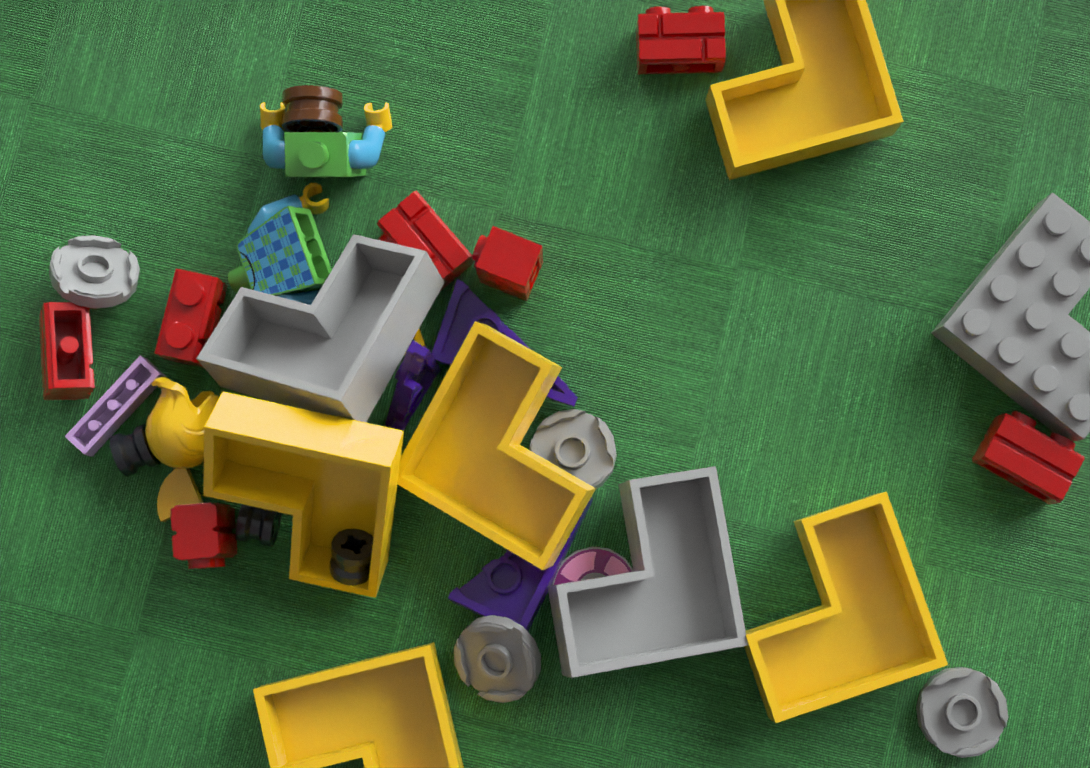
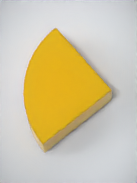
[157,468,204,522]

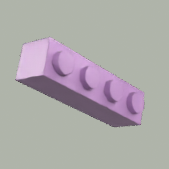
[65,356,166,456]

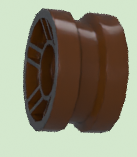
[282,85,343,132]

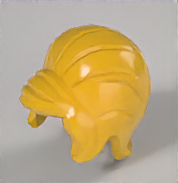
[145,377,219,469]

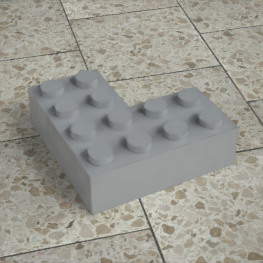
[931,192,1090,442]
[196,234,445,423]
[548,466,748,678]

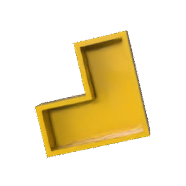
[705,0,904,180]
[397,321,596,570]
[203,392,404,598]
[744,492,948,723]
[253,642,464,768]

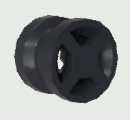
[110,424,161,476]
[236,504,282,547]
[329,529,373,586]

